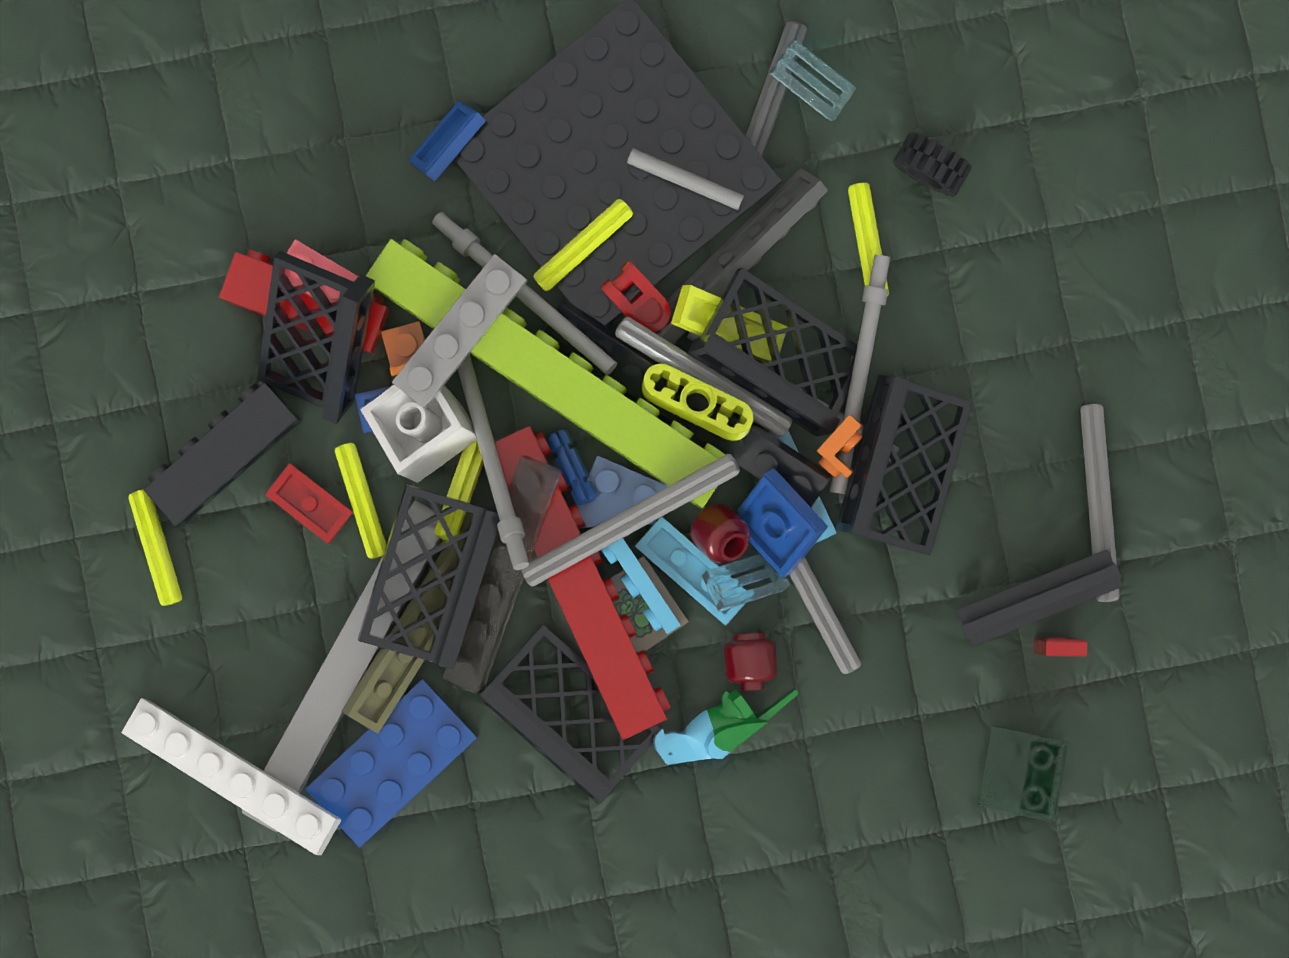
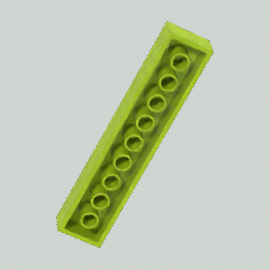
[366,239,725,509]

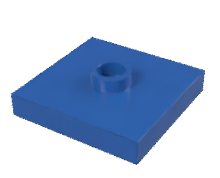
[736,468,828,578]

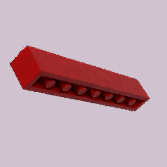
[495,426,671,740]

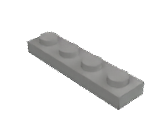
[392,254,527,409]

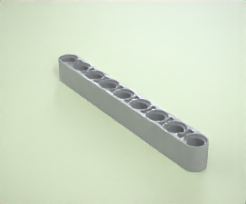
[241,500,441,833]

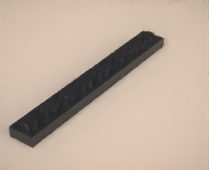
[544,300,832,508]

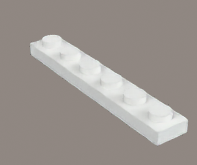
[121,698,342,855]

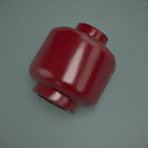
[690,504,750,564]
[724,632,777,691]

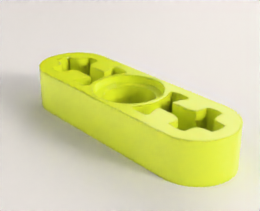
[642,364,753,441]

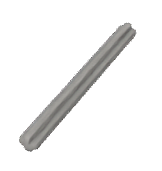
[522,454,740,586]

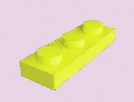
[671,285,787,363]

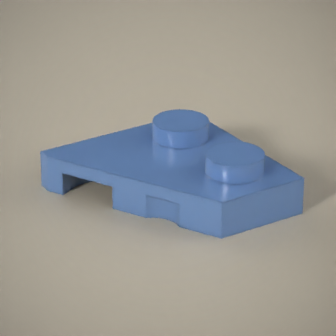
[576,455,668,528]

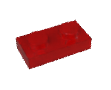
[265,463,354,544]

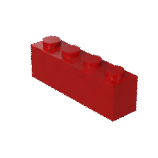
[219,250,391,355]

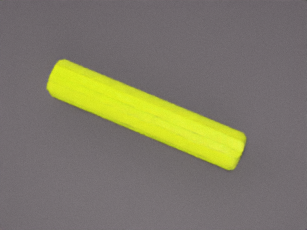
[848,182,889,296]
[533,199,633,291]
[434,440,484,541]
[335,443,387,559]
[128,489,182,606]

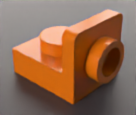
[381,321,425,379]
[817,414,863,478]

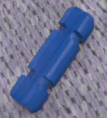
[547,429,597,506]

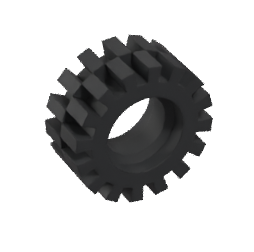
[893,132,972,197]

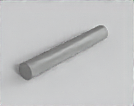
[627,148,744,210]

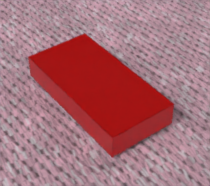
[1034,637,1087,656]

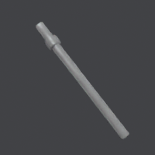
[432,212,617,375]
[830,254,891,494]
[457,354,529,570]

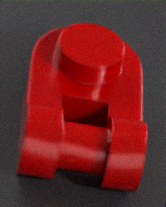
[600,260,671,332]

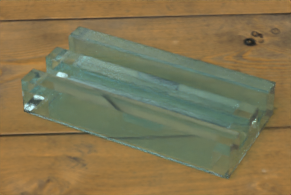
[769,40,856,121]
[702,554,790,612]

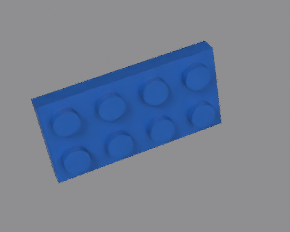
[305,678,478,848]

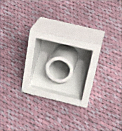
[360,385,477,483]

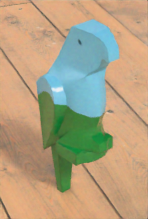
[653,689,798,765]

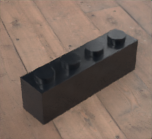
[144,383,302,527]

